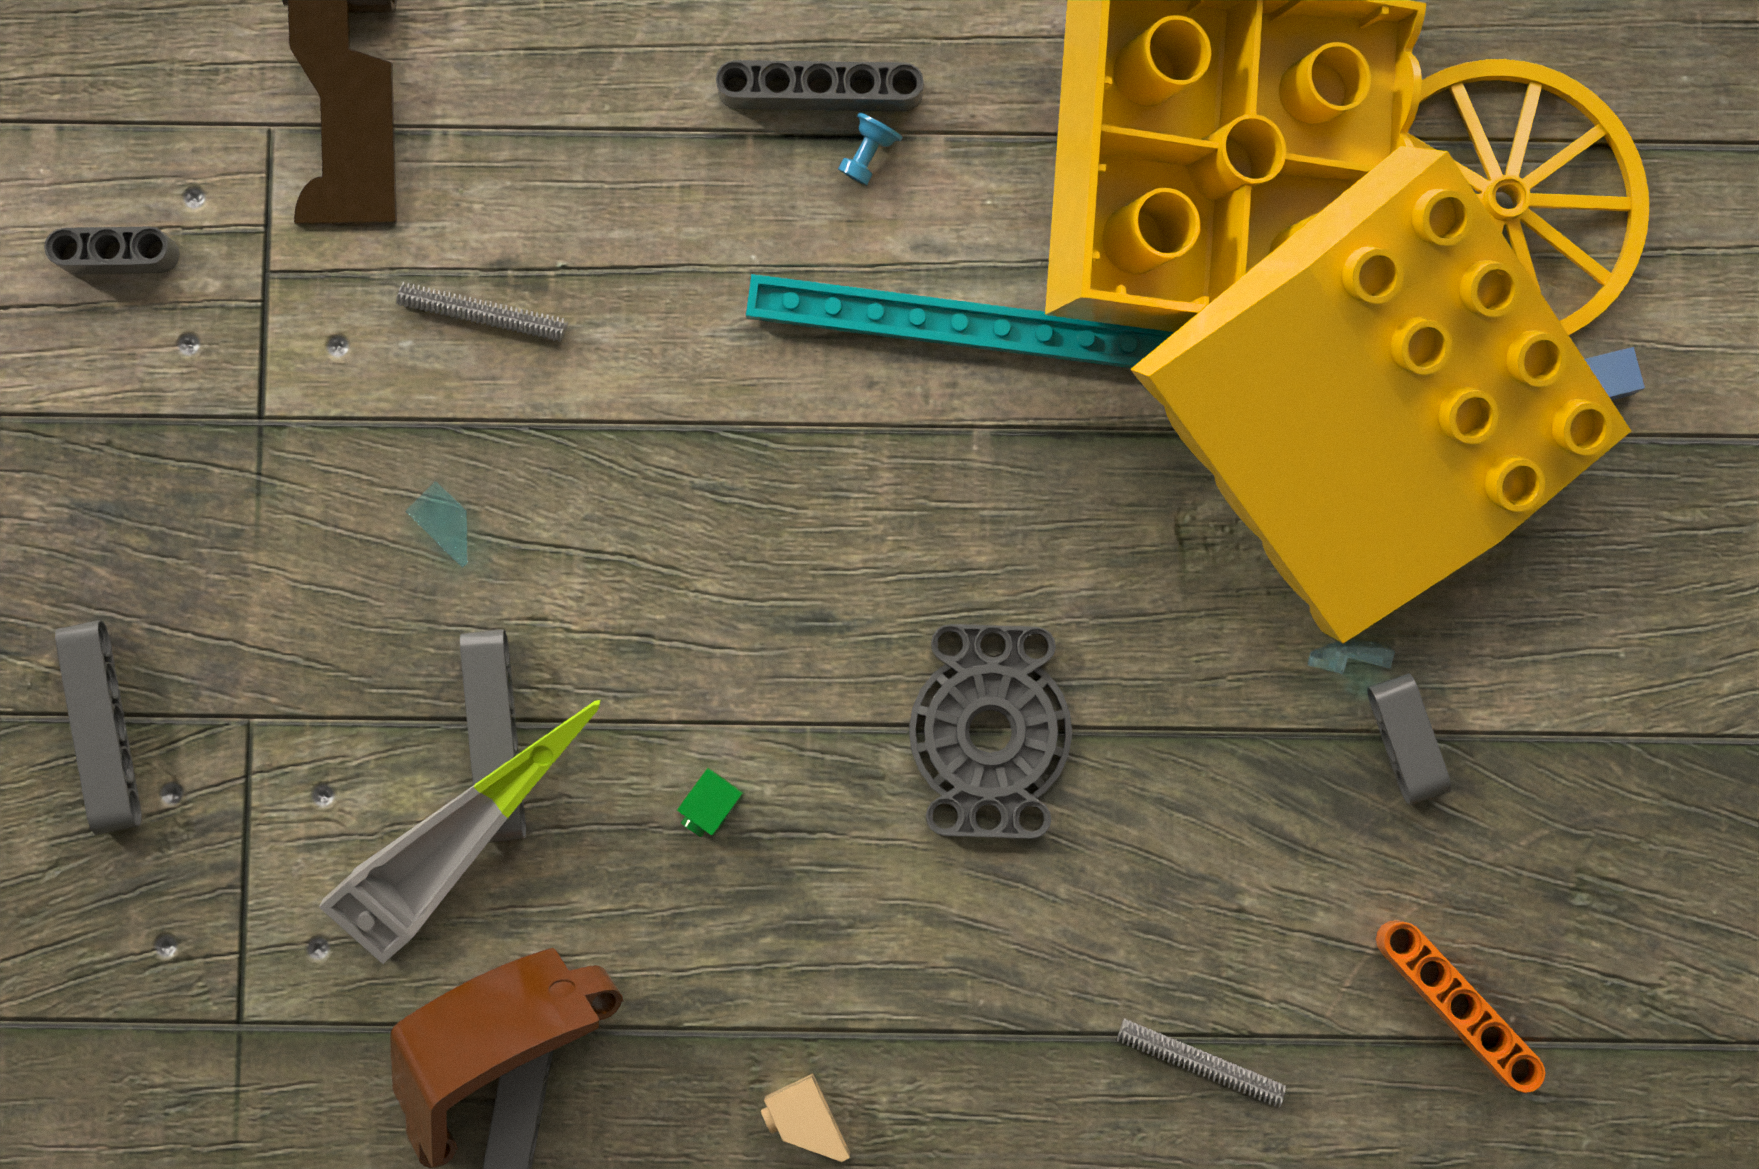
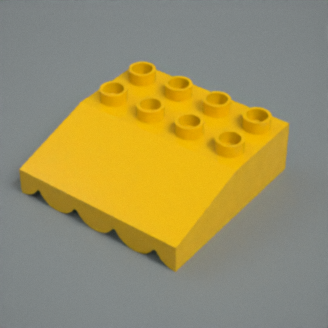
[1045,0,1426,332]
[1130,146,1631,644]

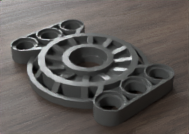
[909,624,1072,838]

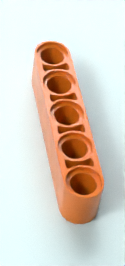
[1376,920,1546,1093]

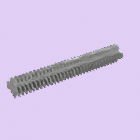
[396,282,568,342]
[1117,1018,1286,1108]

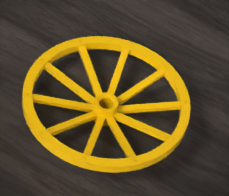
[1407,59,1649,336]

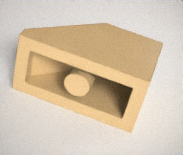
[761,1073,850,1162]

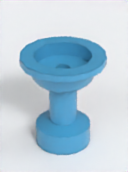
[838,113,903,186]

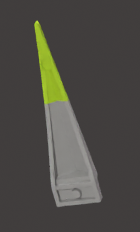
[319,700,600,964]

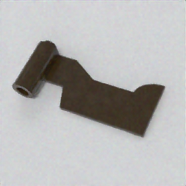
[282,0,397,224]

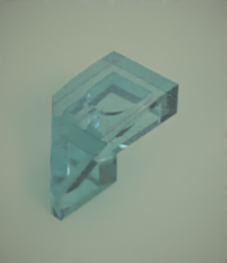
[405,480,467,568]
[1307,640,1395,674]

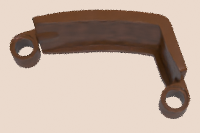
[390,948,624,1168]

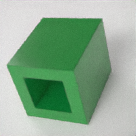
[677,768,745,837]

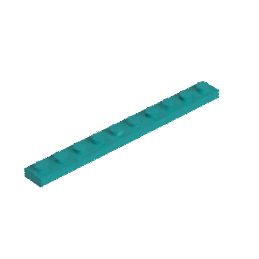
[746,274,1173,368]

